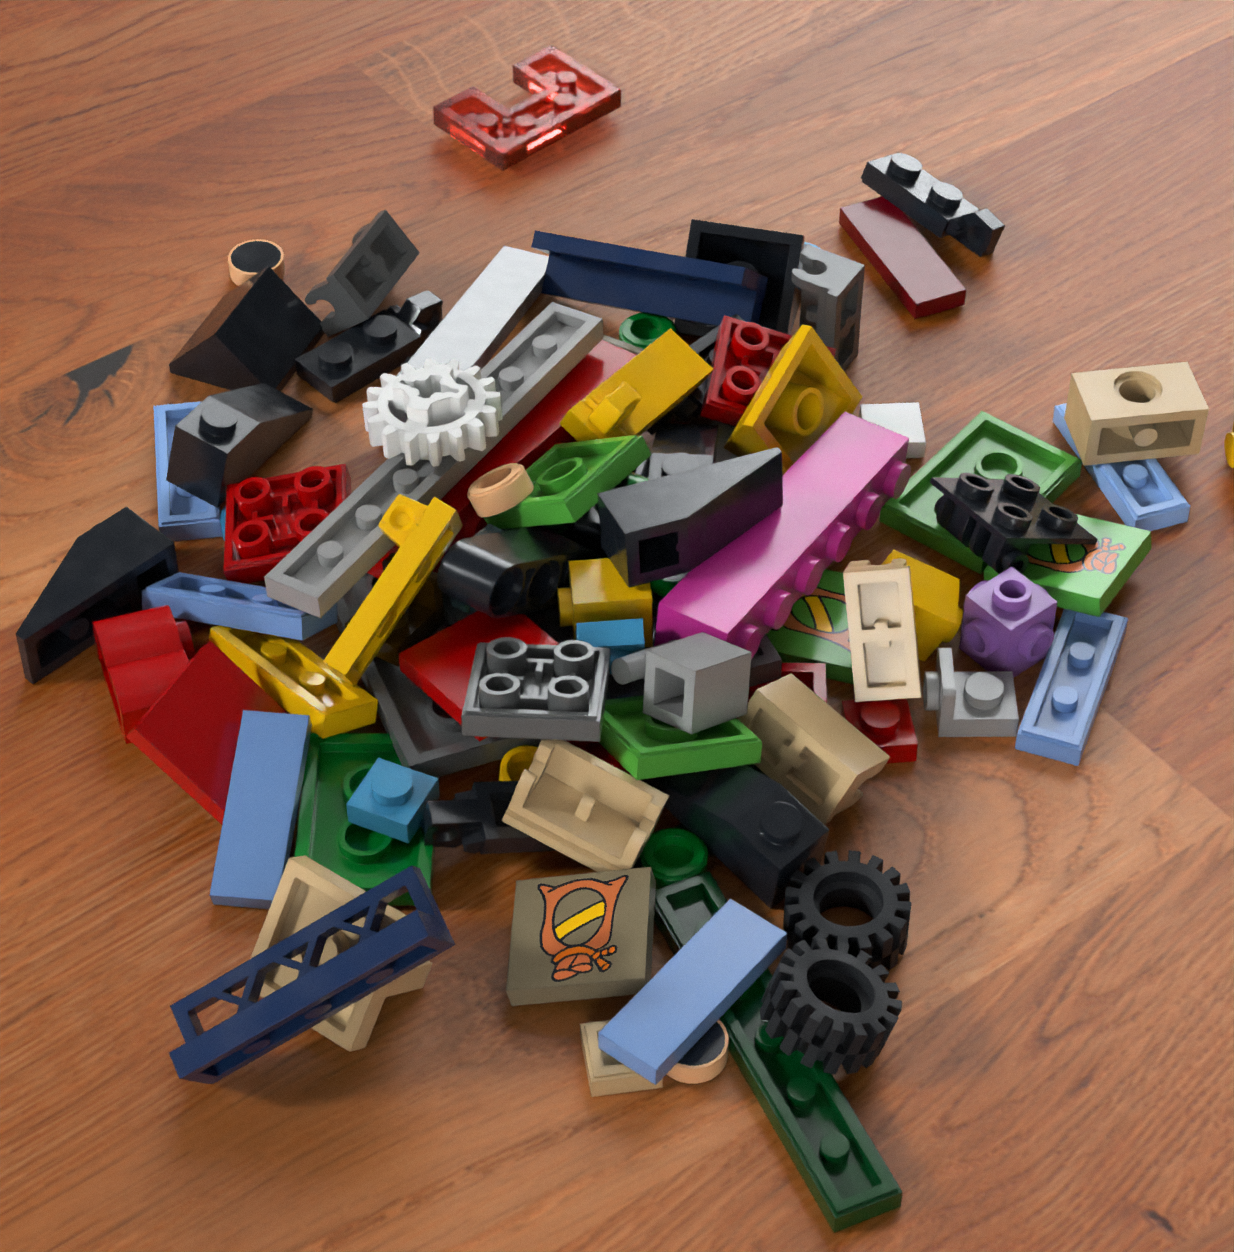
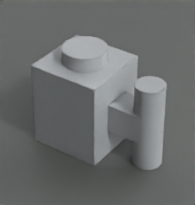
[611,632,752,734]

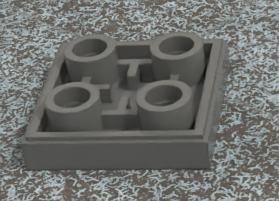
[461,637,610,742]

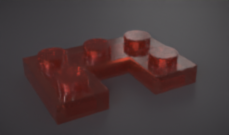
[433,45,621,171]

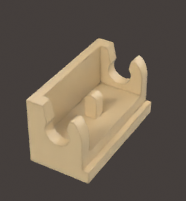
[843,558,922,702]
[738,673,890,824]
[502,739,669,872]

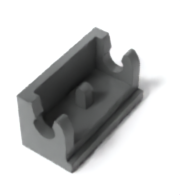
[305,209,420,337]
[792,244,865,371]

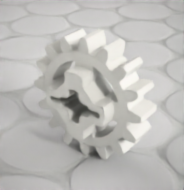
[363,358,502,467]

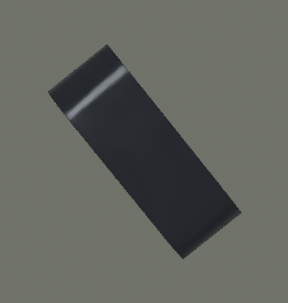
[437,525,597,619]

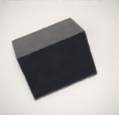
[674,219,805,337]
[169,266,324,392]

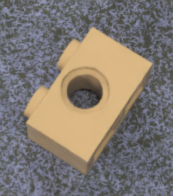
[1064,362,1209,466]

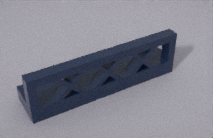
[531,231,768,327]
[169,865,456,1084]

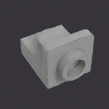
[923,648,1019,737]

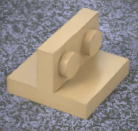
[250,855,433,1052]

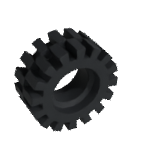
[783,850,912,971]
[760,939,902,1074]

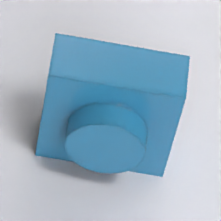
[575,618,645,674]
[346,757,440,844]

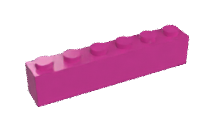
[654,412,911,660]

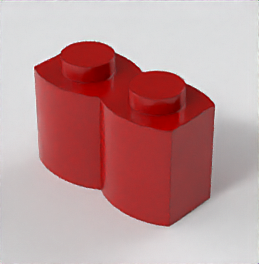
[92,605,195,744]

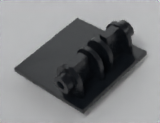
[930,473,1098,574]

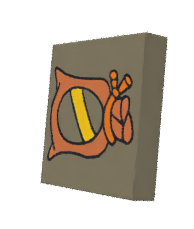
[506,867,656,1006]

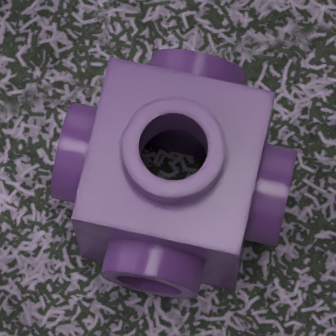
[959,567,1057,678]

